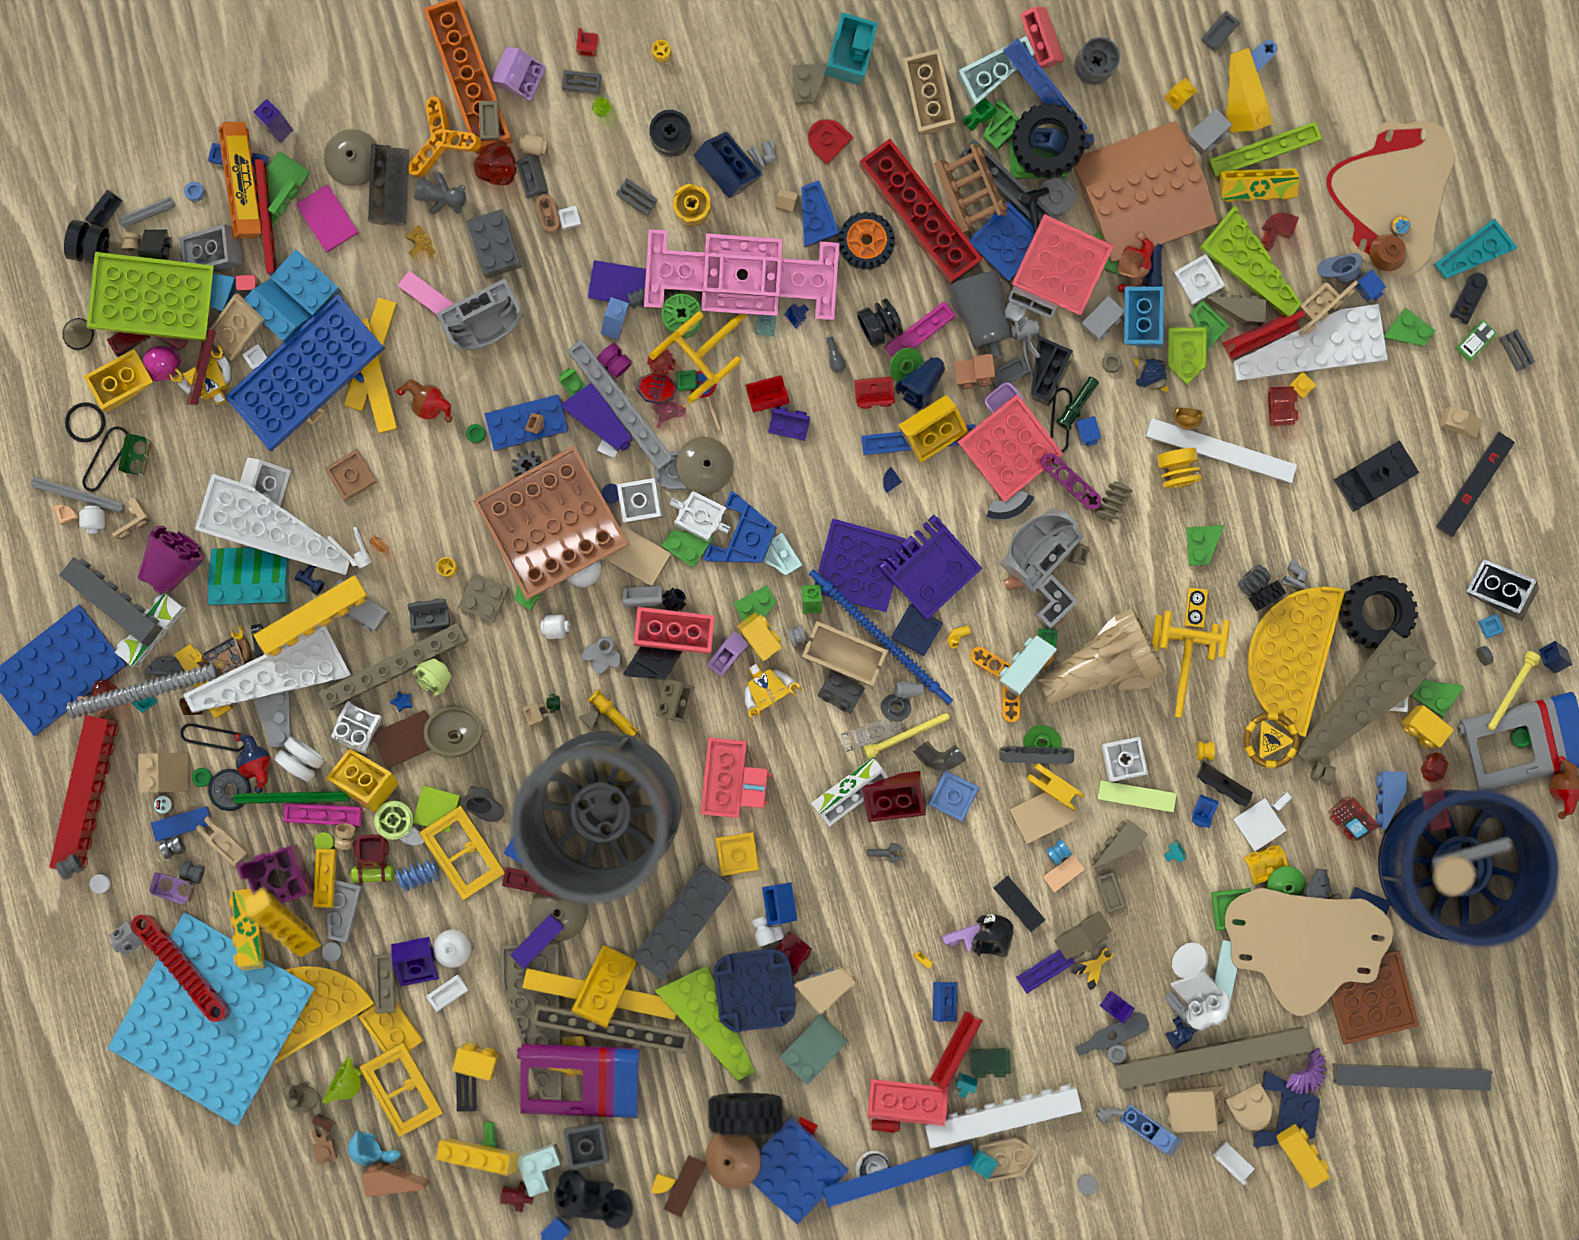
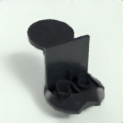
[554,1169,633,1229]

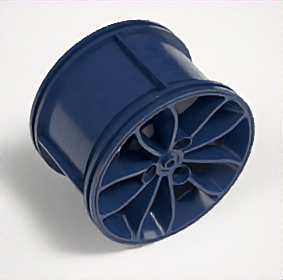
[1378,790,1559,947]

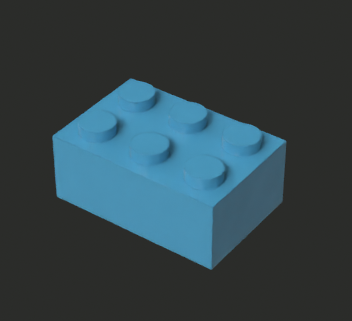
[270,249,342,316]

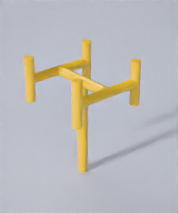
[649,312,747,404]
[1152,611,1231,718]

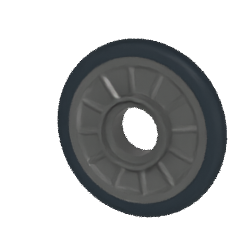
[208,769,251,811]

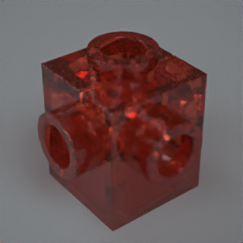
[647,349,676,377]

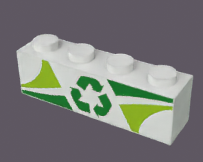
[115,593,186,668]
[811,757,889,827]

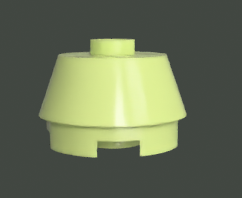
[412,658,451,697]
[374,801,413,840]

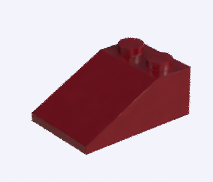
[862,771,927,822]

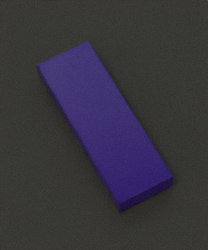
[510,914,564,969]
[1016,949,1075,994]

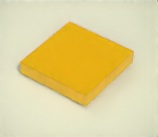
[715,832,759,876]

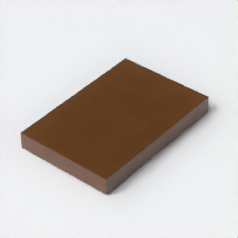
[373,710,430,769]

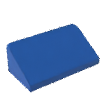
[932,982,957,1022]

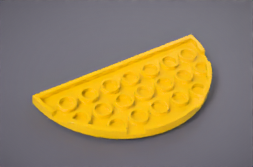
[1247,587,1345,737]
[272,966,375,1066]

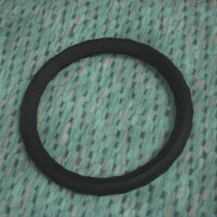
[65,402,105,442]

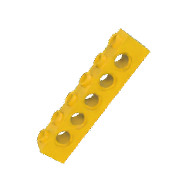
[243,888,321,958]

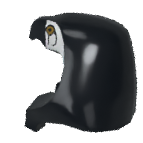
[971,914,1014,957]

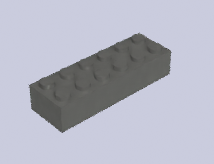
[632,863,733,981]

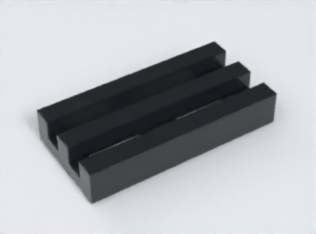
[456,1072,477,1112]

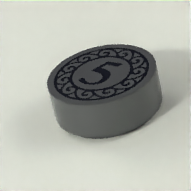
[1477,646,1494,666]

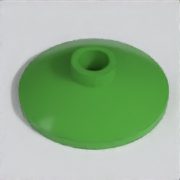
[889,348,924,383]
[1023,725,1062,748]
[1267,866,1305,896]

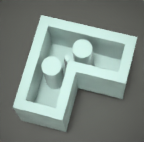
[518,1143,562,1197]

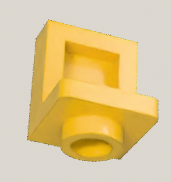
[1164,77,1198,111]

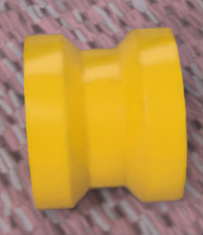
[652,40,671,62]
[1196,741,1215,760]

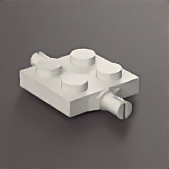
[670,491,731,542]

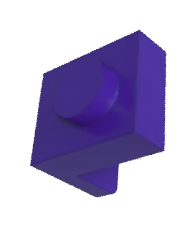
[1099,990,1135,1024]

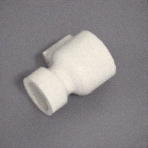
[752,916,784,947]

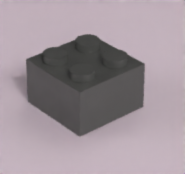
[563,1121,610,1170]

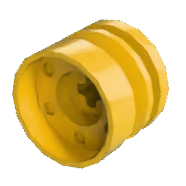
[1156,447,1203,489]

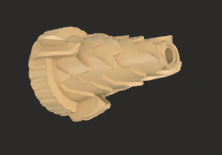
[1037,608,1164,704]

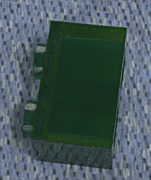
[970,1048,1011,1078]

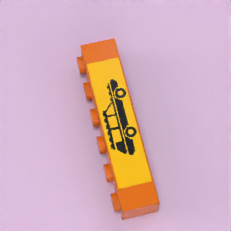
[218,122,262,239]

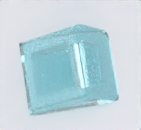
[755,315,776,336]

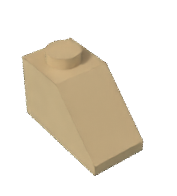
[1439,406,1482,439]

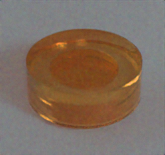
[369,535,388,553]

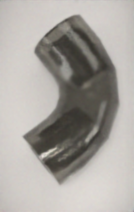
[913,740,966,771]

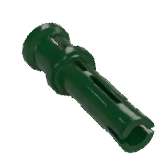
[1056,376,1099,431]

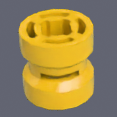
[436,557,458,578]

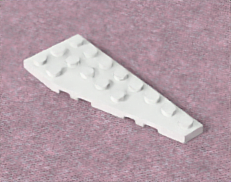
[1233,304,1388,381]
[195,474,350,575]

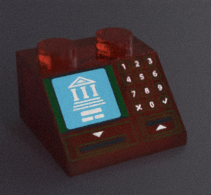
[1328,797,1379,841]

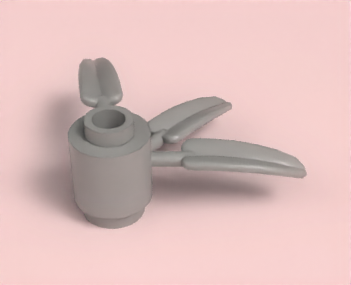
[1010,316,1041,376]

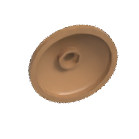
[705,1134,761,1189]

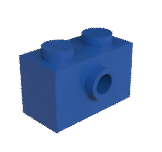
[762,882,798,925]

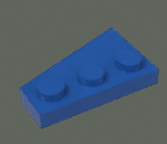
[801,180,839,248]

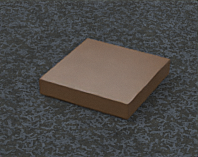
[324,449,377,501]

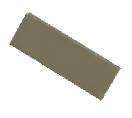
[374,954,396,1014]

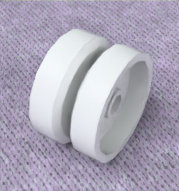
[274,736,325,782]

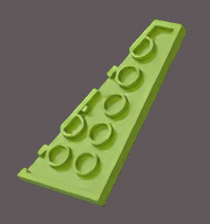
[1199,205,1302,317]
[654,966,755,1081]

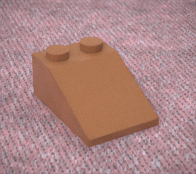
[362,1162,429,1197]

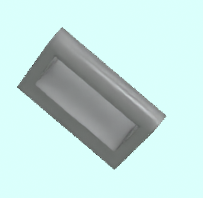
[623,586,663,608]

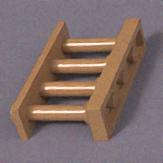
[934,144,1008,234]

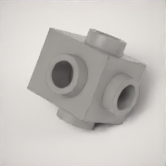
[109,920,143,956]

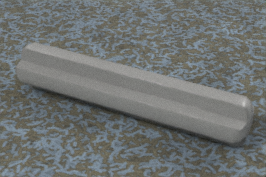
[119,197,175,227]

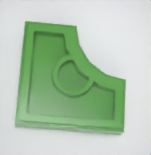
[1189,300,1230,350]

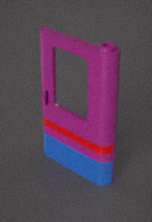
[517,1044,639,1118]

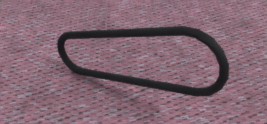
[82,426,128,491]

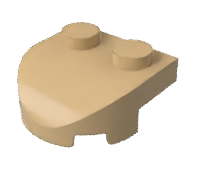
[1225,1083,1272,1132]

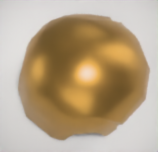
[1173,408,1203,430]

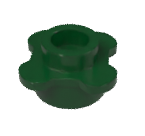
[546,693,560,713]

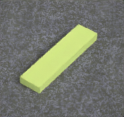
[1097,780,1177,812]

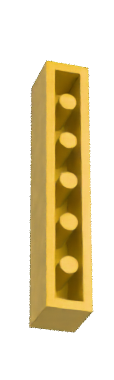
[254,575,369,657]

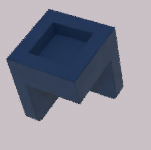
[1539,641,1572,673]

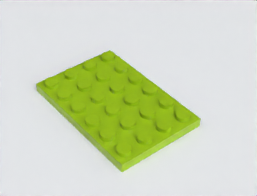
[87,252,214,341]

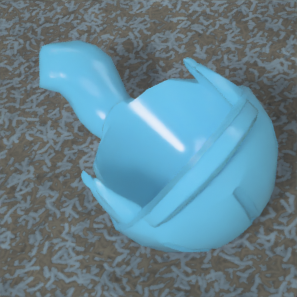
[347,1130,401,1166]

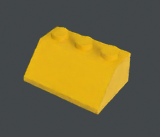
[898,395,968,463]

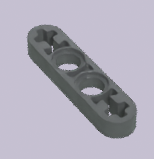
[999,746,1074,764]

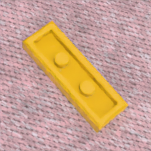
[313,848,337,908]

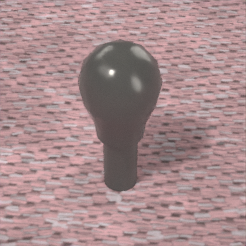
[826,337,846,373]

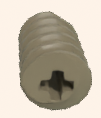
[1095,481,1133,524]

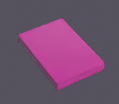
[296,184,359,253]

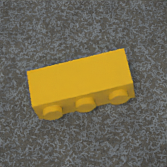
[1276,1124,1330,1189]

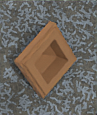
[525,413,544,434]

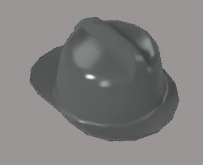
[460,786,504,822]

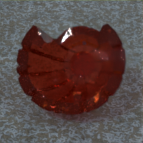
[473,141,517,186]

